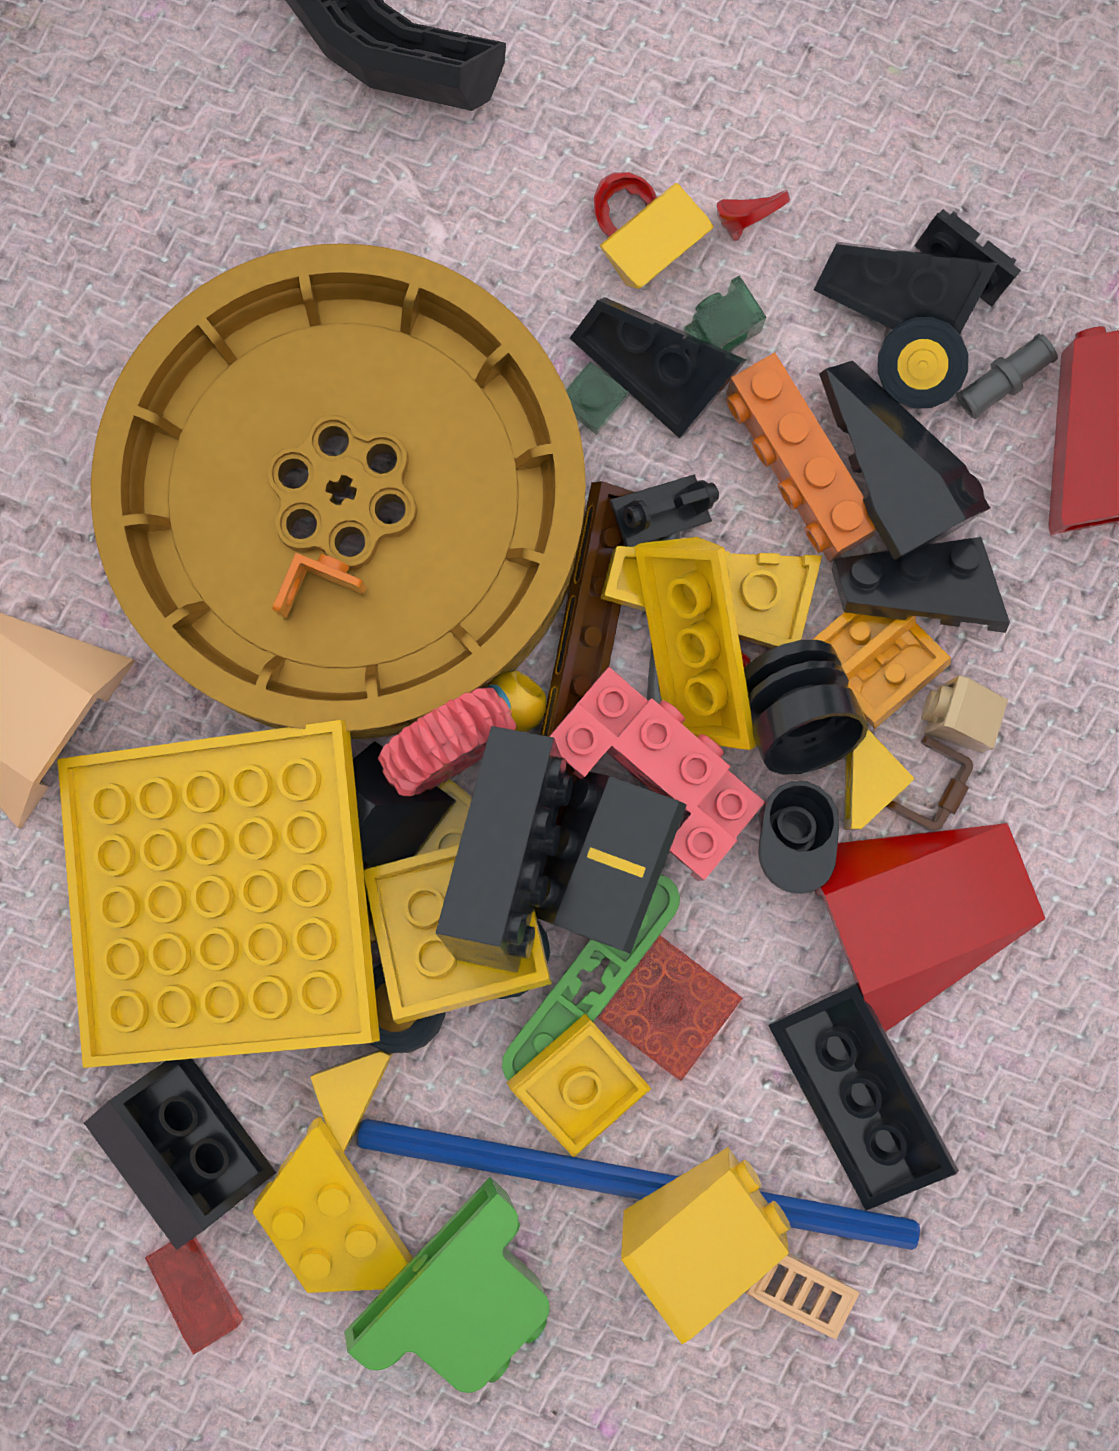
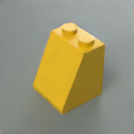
[621,1147,791,1344]

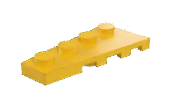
[601,546,822,649]

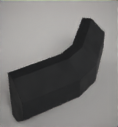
[285,0,506,111]

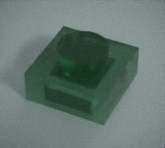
[566,361,629,435]

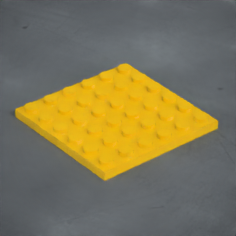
[57,720,380,1068]

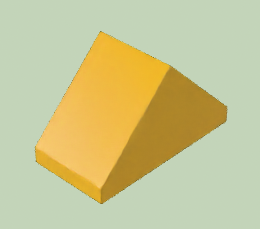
[844,729,915,831]
[310,1049,394,1152]

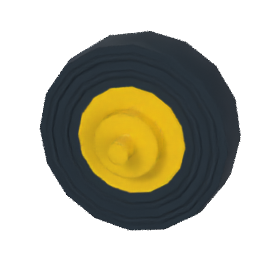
[877,317,969,409]

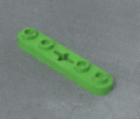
[502,874,680,1081]

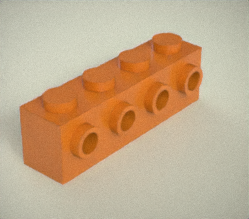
[725,352,877,562]

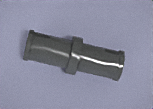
[956,333,1058,419]

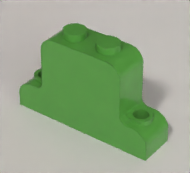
[344,1177,550,1393]

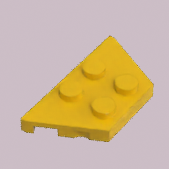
[252,1117,413,1293]

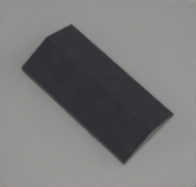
[768,983,959,1211]

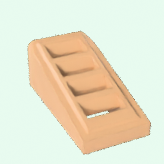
[745,1253,860,1340]

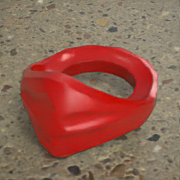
[594,172,657,237]
[716,190,791,241]

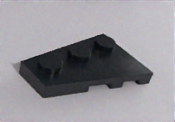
[813,242,997,334]
[569,297,747,439]
[831,537,1010,633]

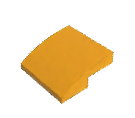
[812,612,951,729]

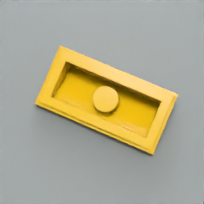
[599,183,714,289]

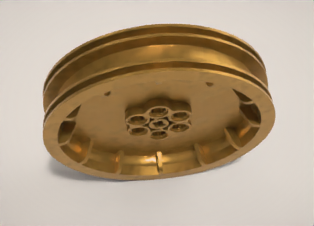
[91,243,586,740]

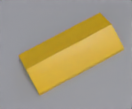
[634,537,756,750]

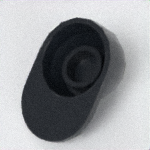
[758,781,839,894]

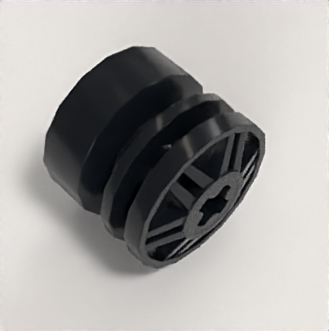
[744,640,869,775]

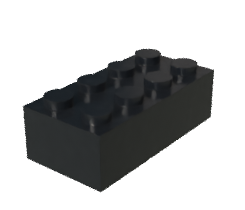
[436,726,573,973]

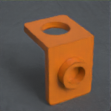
[272,553,367,618]

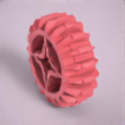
[378,688,517,796]

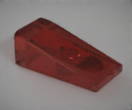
[145,1237,244,1355]

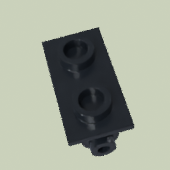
[914,209,1021,307]
[609,474,719,547]

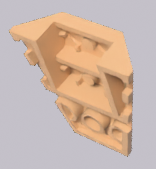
[0,613,136,829]

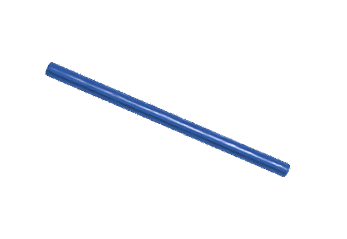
[357,1119,920,1250]

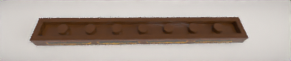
[540,481,634,865]

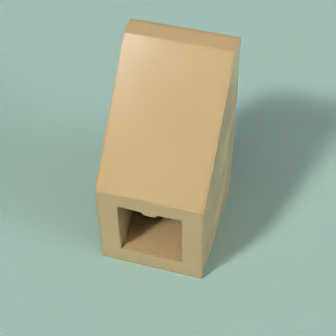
[921,675,1008,753]

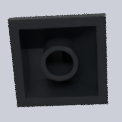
[353,741,456,867]

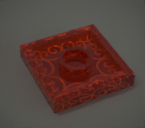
[598,935,743,1081]

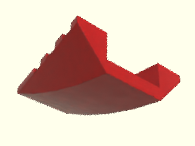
[815,823,1046,1032]

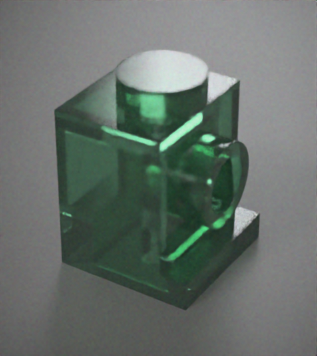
[683,275,767,352]

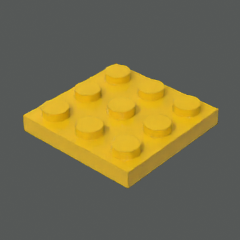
[363,845,552,1024]

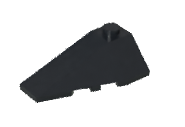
[819,360,991,560]

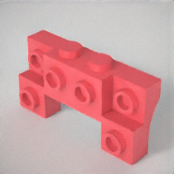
[549,667,765,881]

